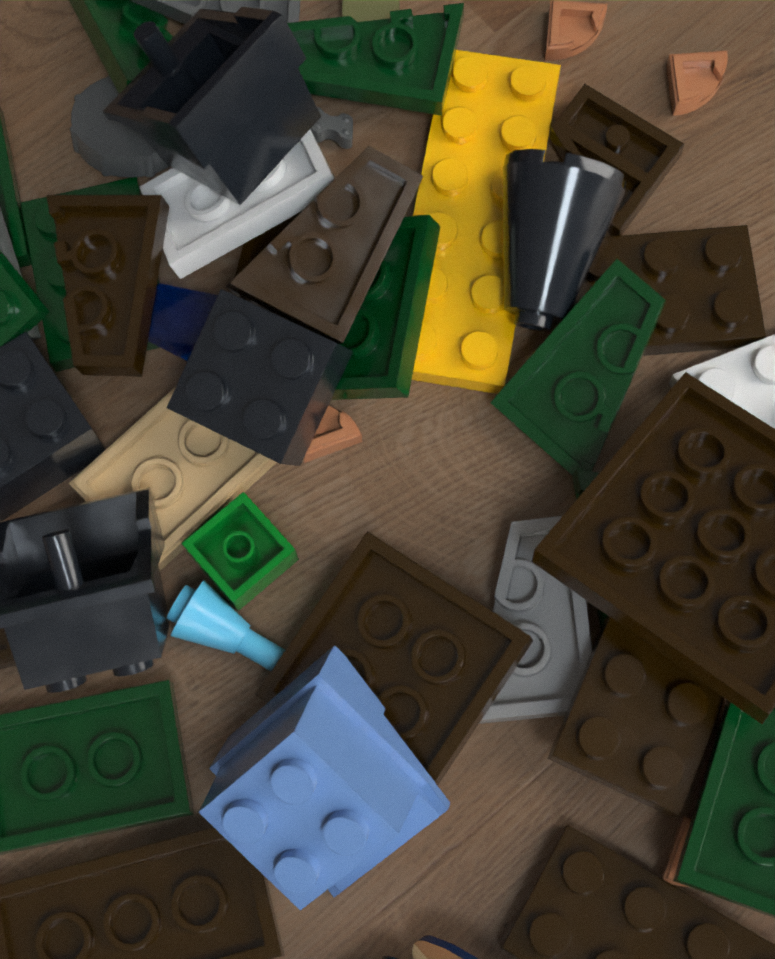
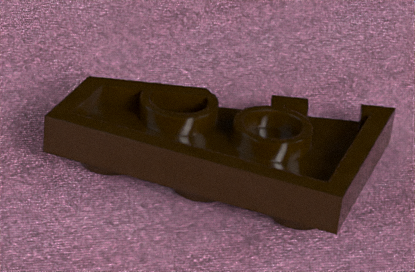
[47,195,169,377]

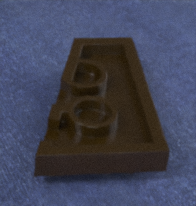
[226,146,423,344]

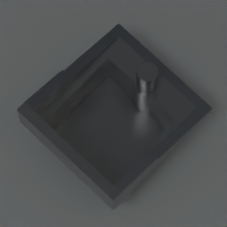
[103,7,321,205]
[0,487,170,693]

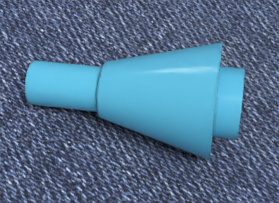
[166,580,285,671]

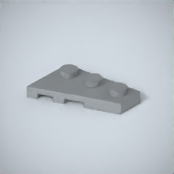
[479,516,592,724]

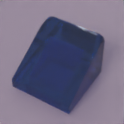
[148,283,218,361]

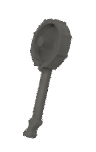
[70,75,353,178]

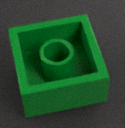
[181,492,299,611]

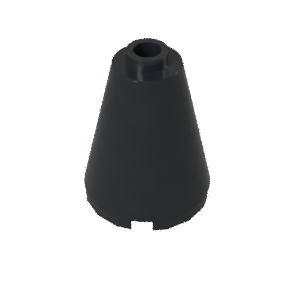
[503,149,627,332]

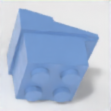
[199,645,450,910]

